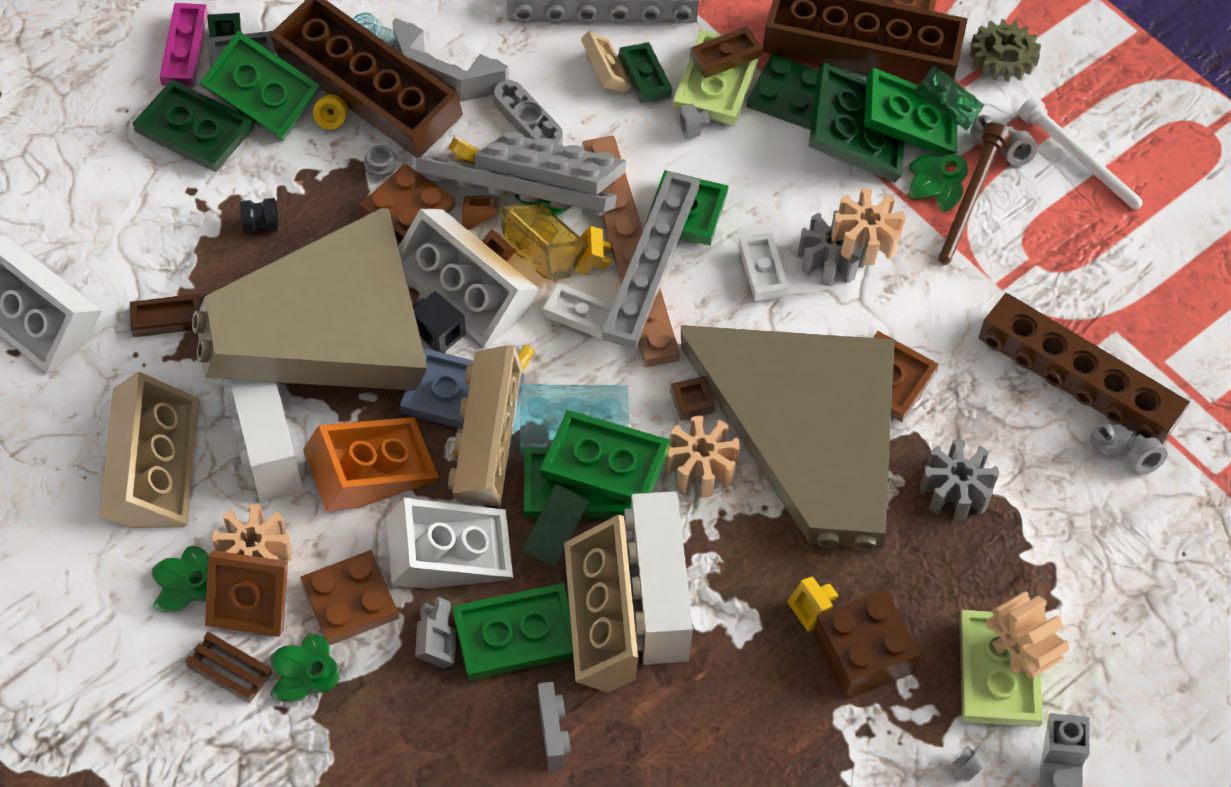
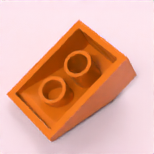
[303,417,439,511]

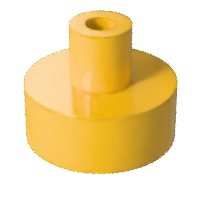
[313,94,348,130]
[448,137,481,164]

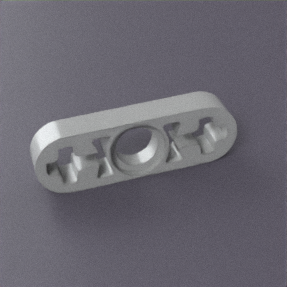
[494,80,563,146]

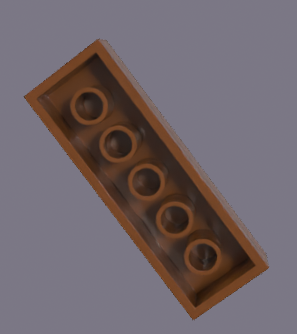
[269,0,463,158]
[763,0,968,91]

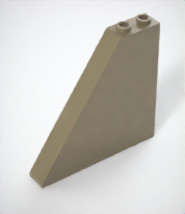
[192,208,427,391]
[680,325,895,551]

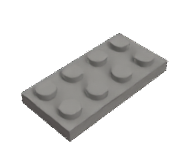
[475,132,626,195]

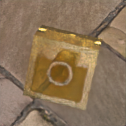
[499,204,589,280]

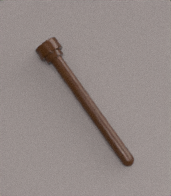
[938,122,1011,265]

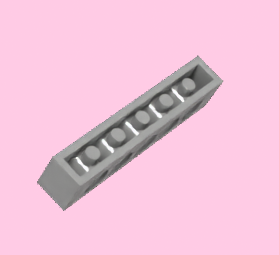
[507,0,699,23]

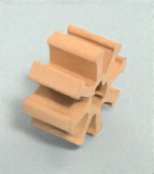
[831,188,905,265]
[665,416,740,497]
[212,504,293,561]
[987,591,1069,679]

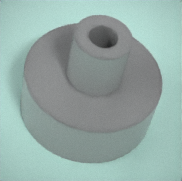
[678,104,710,139]

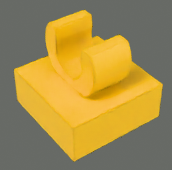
[573,226,612,275]
[787,576,838,631]

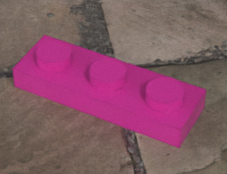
[159,3,208,87]

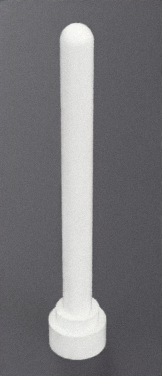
[1017,95,1143,210]

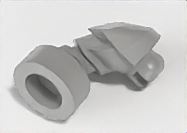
[970,115,1038,166]
[1090,422,1168,474]

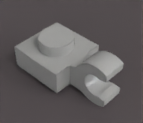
[415,597,456,669]

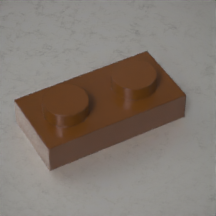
[690,26,763,79]

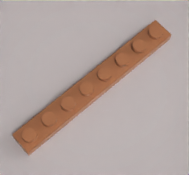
[582,135,680,367]

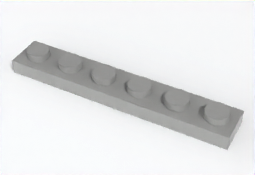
[415,155,617,216]
[602,171,700,349]

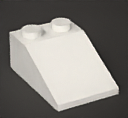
[386,498,513,589]

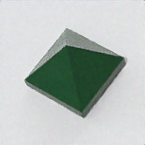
[207,12,242,38]

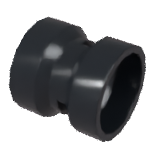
[240,197,279,235]

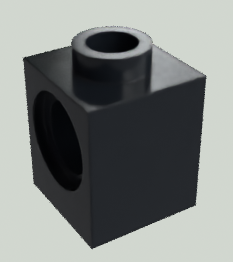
[413,291,466,353]

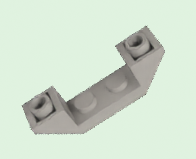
[392,18,509,101]
[1040,713,1090,787]

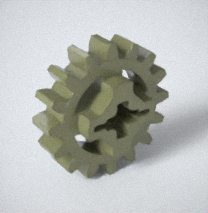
[969,19,1041,82]

